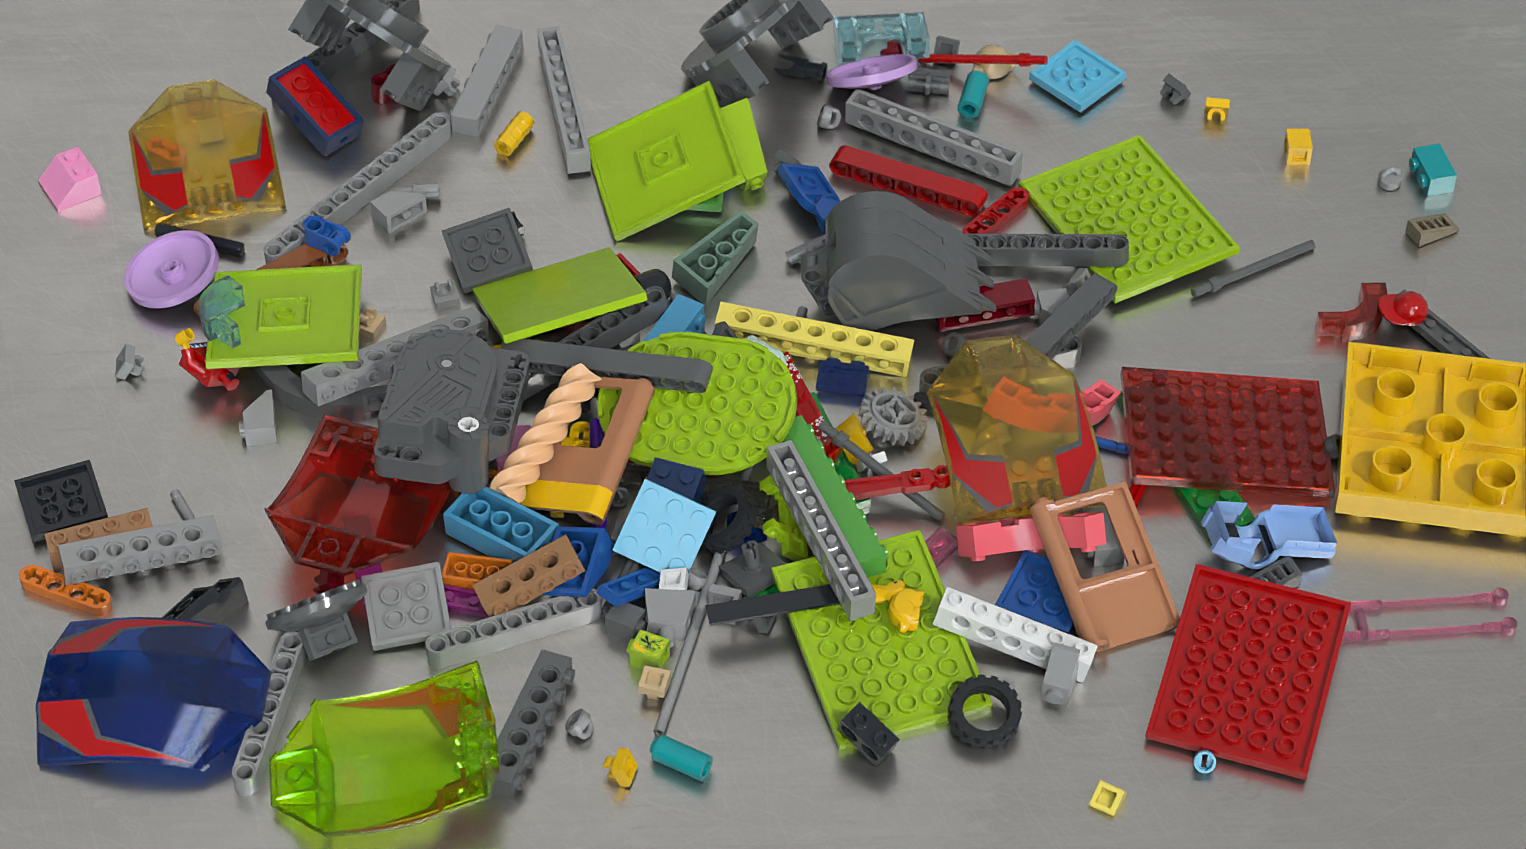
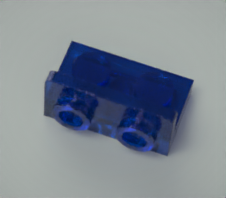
[816,358,870,397]

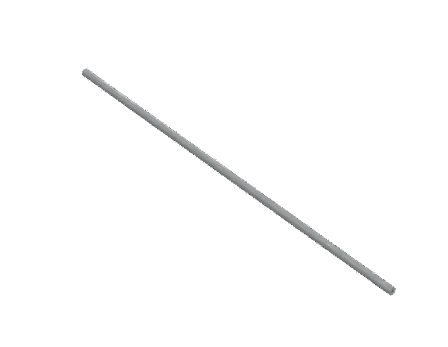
[653,306,808,736]

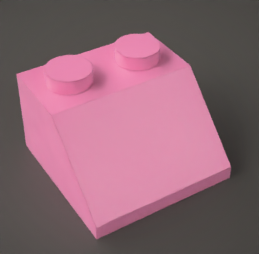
[38,146,102,212]

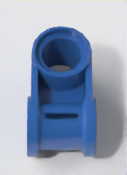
[303,215,351,256]

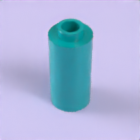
[957,71,989,118]
[650,735,713,781]

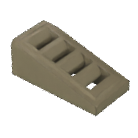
[1405,213,1459,247]

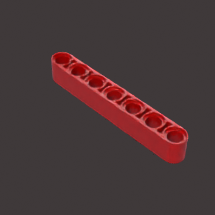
[829,145,988,217]

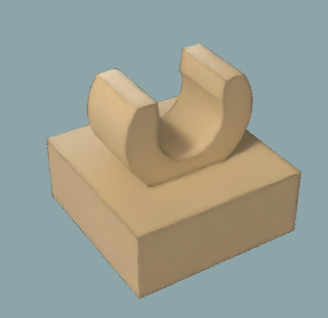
[359,306,386,339]
[638,666,671,701]

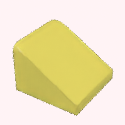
[1089,780,1127,816]

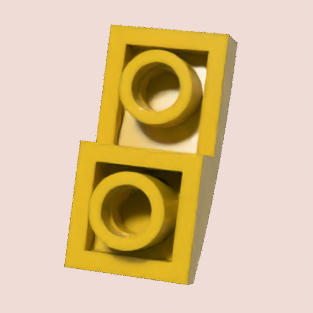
[835,413,873,464]

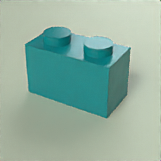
[1409,143,1457,197]

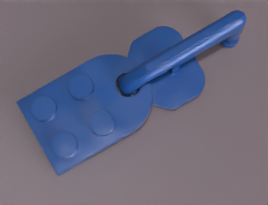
[777,163,841,235]

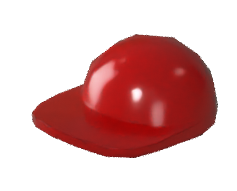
[1378,291,1428,326]

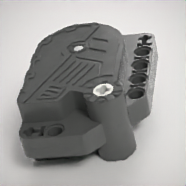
[374,328,530,494]

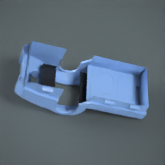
[1201,501,1337,569]

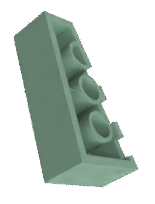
[672,210,759,306]

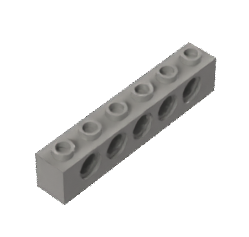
[58,515,222,585]

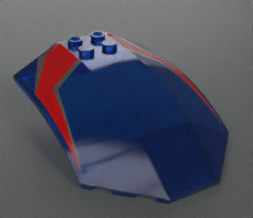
[36,617,271,772]

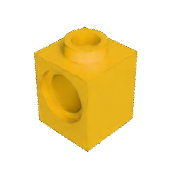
[1283,129,1313,165]

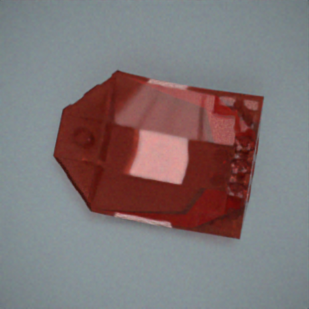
[264,415,452,576]

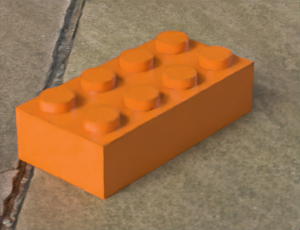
[442,552,513,590]

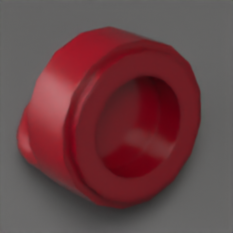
[880,39,903,56]

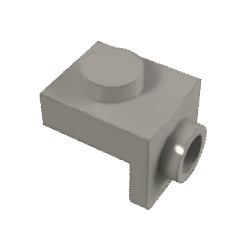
[708,584,742,625]

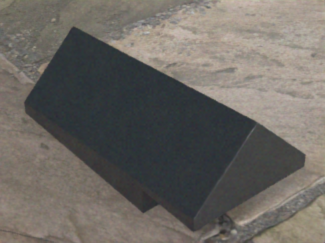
[137,577,249,663]

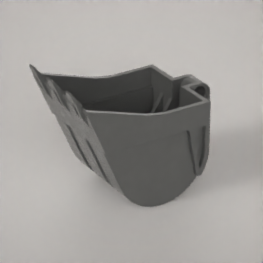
[801,191,996,331]

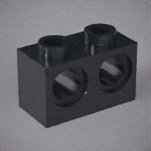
[837,702,900,767]

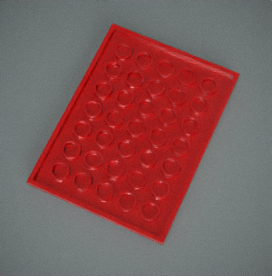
[1145,564,1352,780]

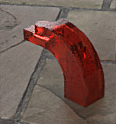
[1315,282,1387,343]

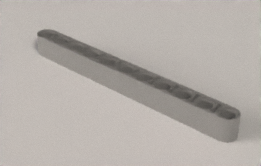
[263,112,451,264]

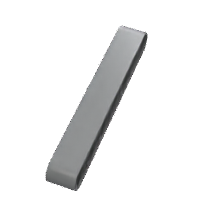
[426,588,602,669]
[232,631,306,796]

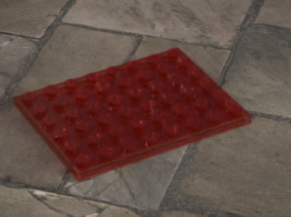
[1120,367,1335,498]

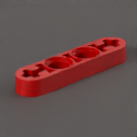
[962,187,1029,234]

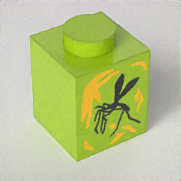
[627,629,670,670]

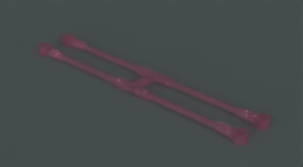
[1342,588,1518,642]

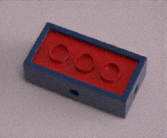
[266,56,364,157]

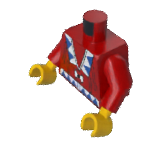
[175,328,240,391]

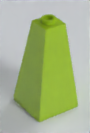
[720,98,767,192]

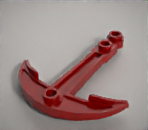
[825,444,953,500]

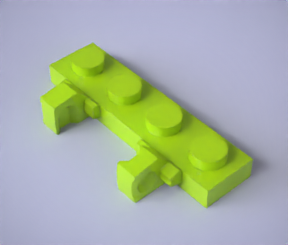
[759,475,808,561]

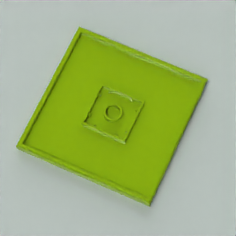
[587,81,746,242]
[472,247,648,344]
[205,264,362,369]

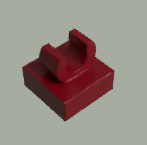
[313,563,344,595]

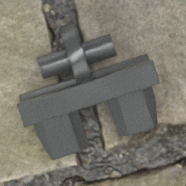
[907,67,950,95]

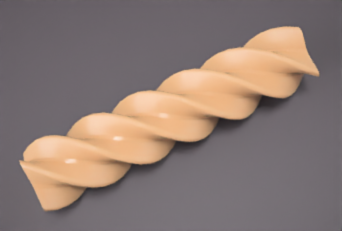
[489,363,602,503]

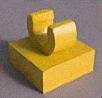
[1204,97,1230,123]
[603,748,638,787]

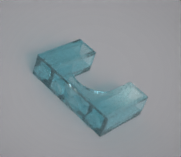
[834,12,930,62]

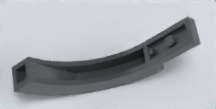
[255,365,388,421]

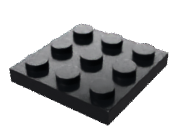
[14,459,108,542]

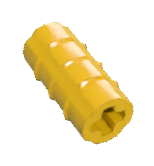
[494,111,534,157]

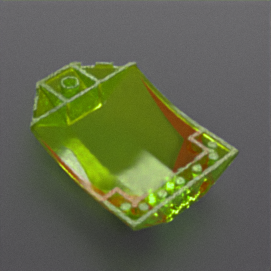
[269,660,500,837]

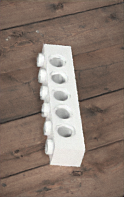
[933,587,1098,683]

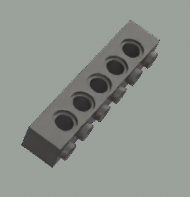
[481,649,575,799]

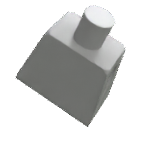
[645,588,696,648]

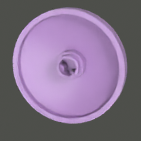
[826,54,918,90]
[124,230,219,308]

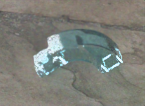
[198,275,245,348]

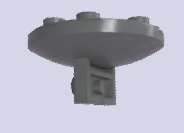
[265,579,368,661]

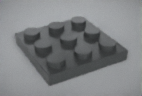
[441,207,533,294]

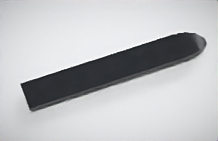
[705,584,840,626]

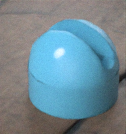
[1193,750,1216,773]

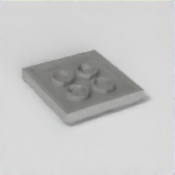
[361,562,451,651]

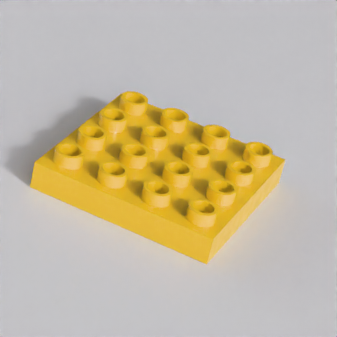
[1335,342,1526,537]

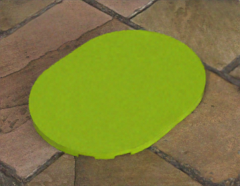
[597,332,797,475]

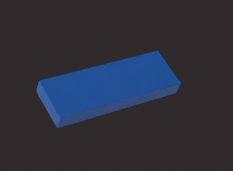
[597,567,660,607]

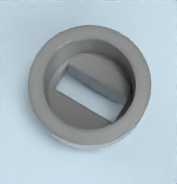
[687,568,708,590]

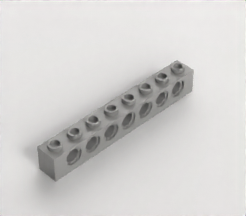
[537,26,591,174]
[845,89,1023,186]
[301,306,489,407]
[767,440,876,621]

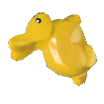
[871,580,924,633]

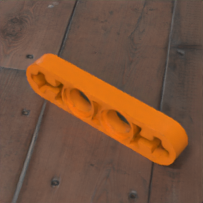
[19,565,112,616]

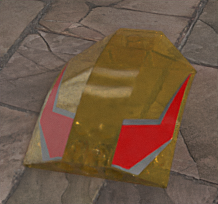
[128,79,286,232]
[926,335,1107,525]

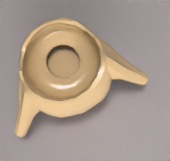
[972,45,1019,79]

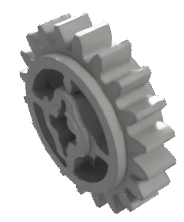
[858,387,928,446]

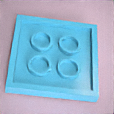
[1029,40,1126,112]
[613,478,717,573]

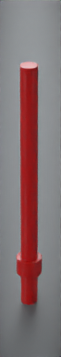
[918,53,1048,67]

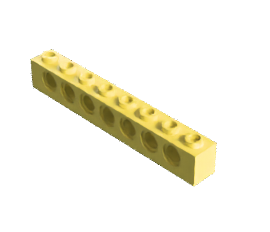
[714,302,914,378]

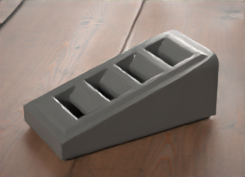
[1250,556,1302,588]

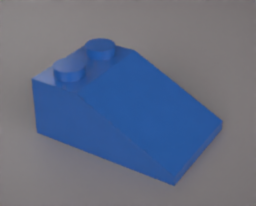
[542,527,614,597]

